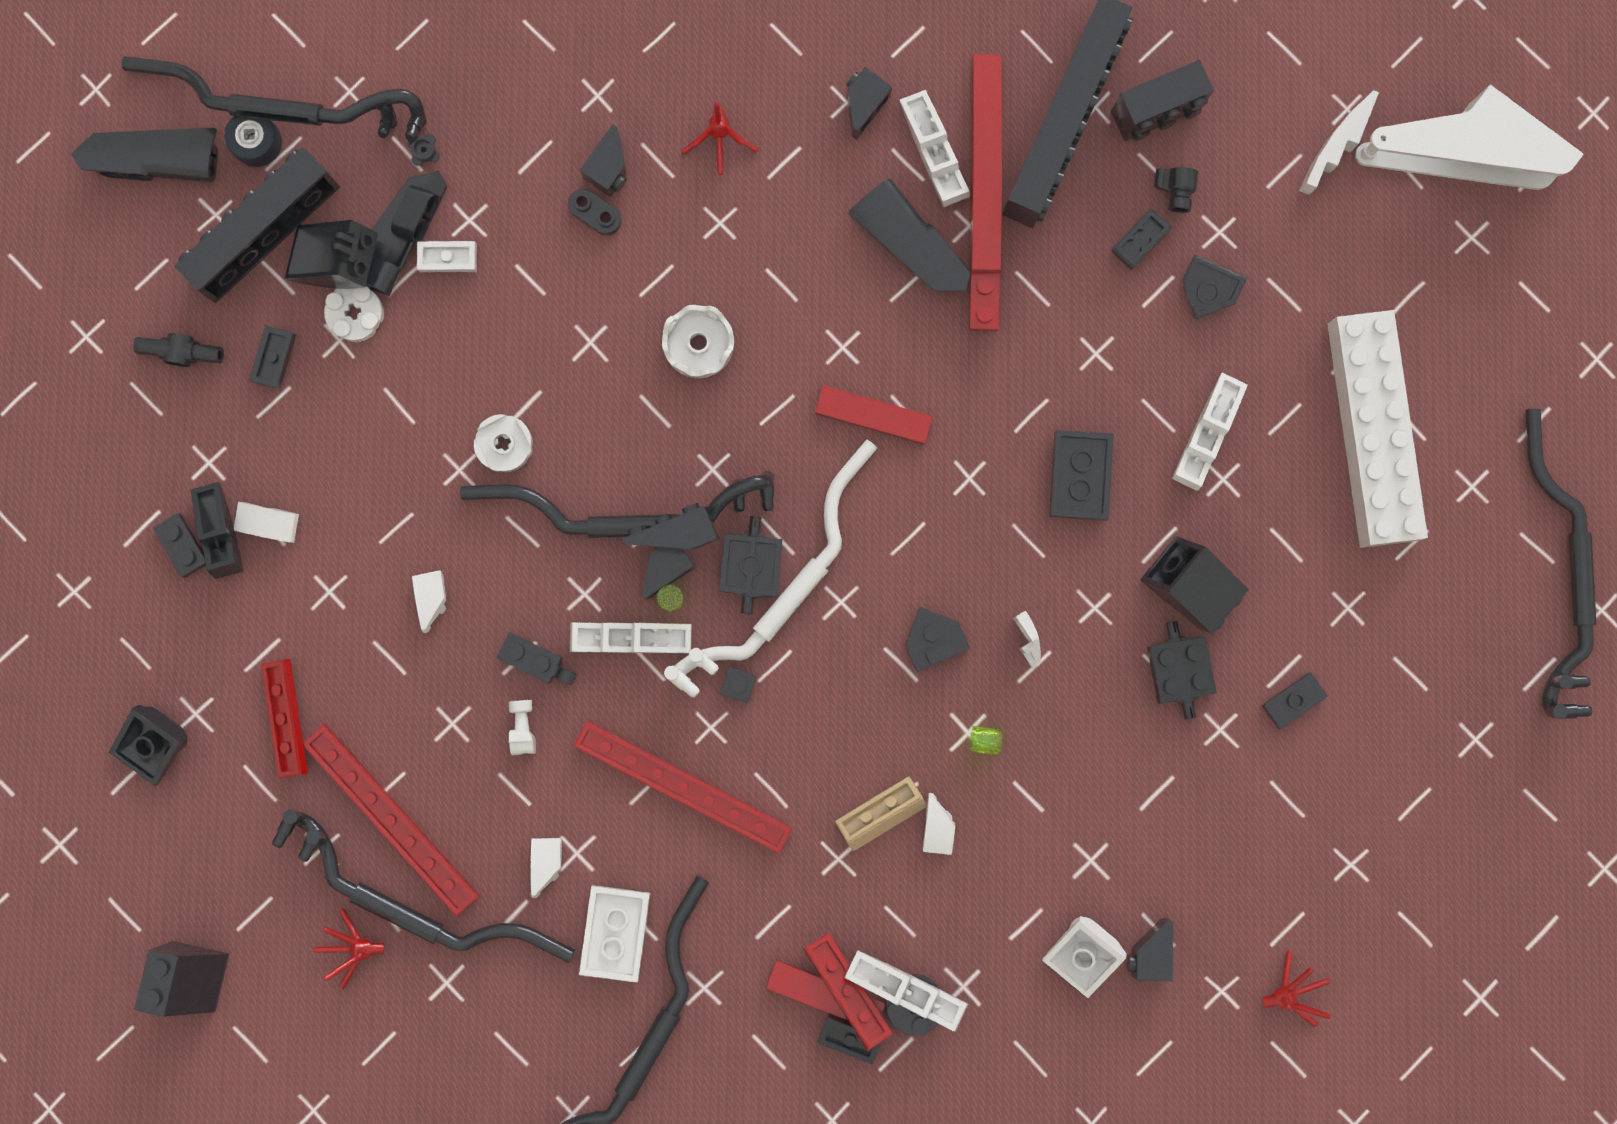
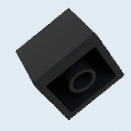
[1140,536,1249,634]
[134,941,230,1017]

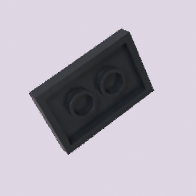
[1049,430,1114,521]

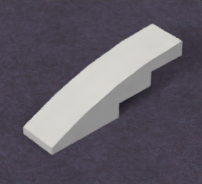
[899,90,970,207]
[1299,90,1379,195]
[1172,373,1248,491]
[570,622,691,653]
[845,950,968,1032]

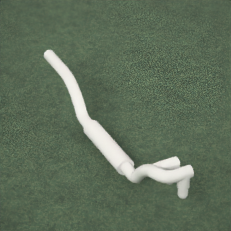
[664,439,877,698]

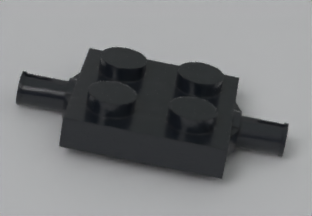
[719,516,783,615]
[1147,621,1216,720]

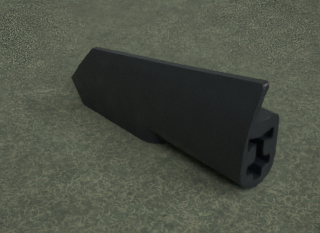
[71,128,218,182]
[366,171,447,296]
[848,179,970,292]

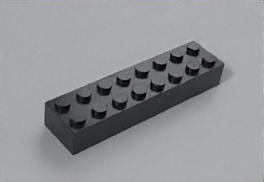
[1002,0,1133,228]

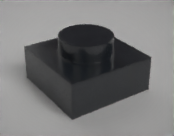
[720,666,757,703]

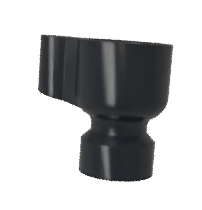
[1154,167,1199,213]

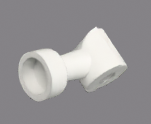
[509,700,536,755]

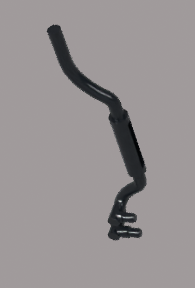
[122,56,427,141]
[1526,409,1597,719]
[460,471,774,538]
[272,810,575,963]
[561,875,709,1124]

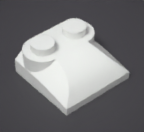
[1042,916,1127,998]

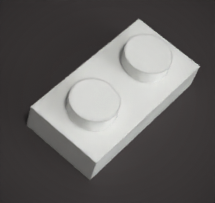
[417,241,477,272]

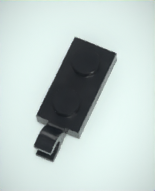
[497,632,577,685]

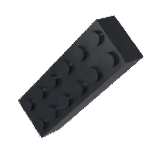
[174,146,340,303]

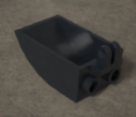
[284,220,378,289]

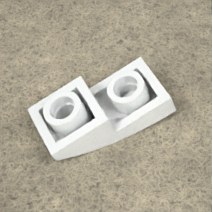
[233,502,299,543]

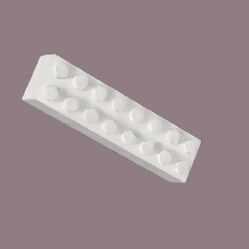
[1327,310,1428,548]

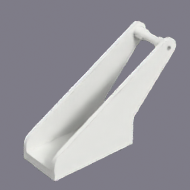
[1355,85,1583,190]

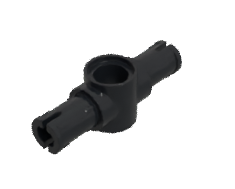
[133,333,224,367]

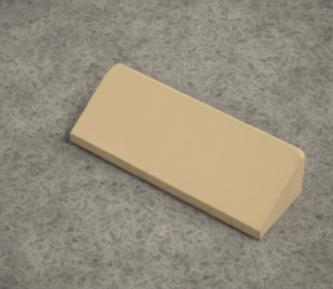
[835,776,927,851]

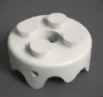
[662,305,734,378]

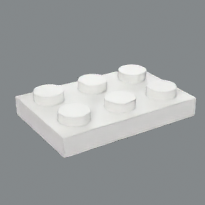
[579,885,650,982]

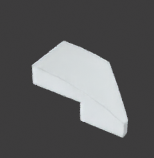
[412,570,447,633]
[531,838,562,898]

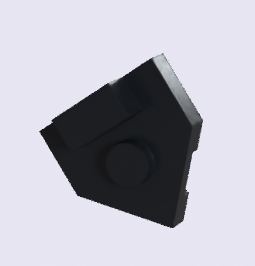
[1182,255,1247,319]
[905,607,970,672]

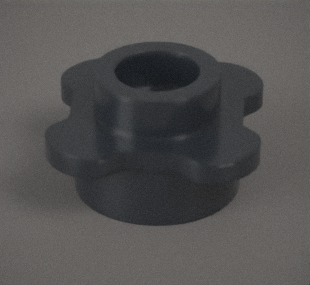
[408,134,440,166]

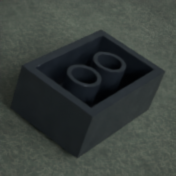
[1111,60,1214,141]

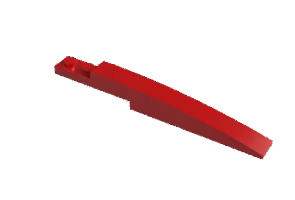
[969,54,1002,332]

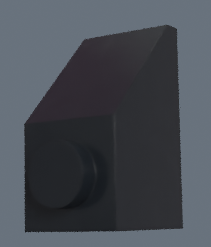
[846,67,892,140]
[580,124,627,197]
[642,547,695,600]
[1127,918,1173,982]

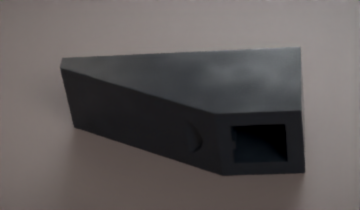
[622,503,720,550]

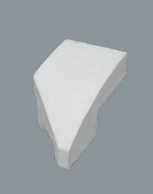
[1013,611,1041,669]
[922,793,955,855]

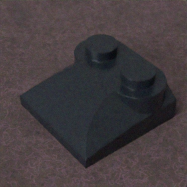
[108,705,187,786]

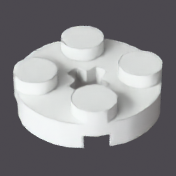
[324,286,384,342]
[474,414,533,473]

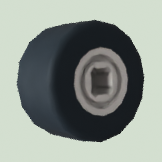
[224,116,282,167]

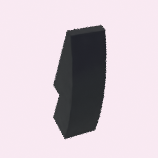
[190,482,243,579]

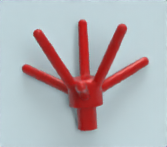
[682,102,758,175]
[313,908,384,989]
[1263,950,1331,1027]

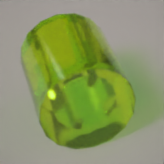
[657,585,685,612]
[970,726,1002,755]

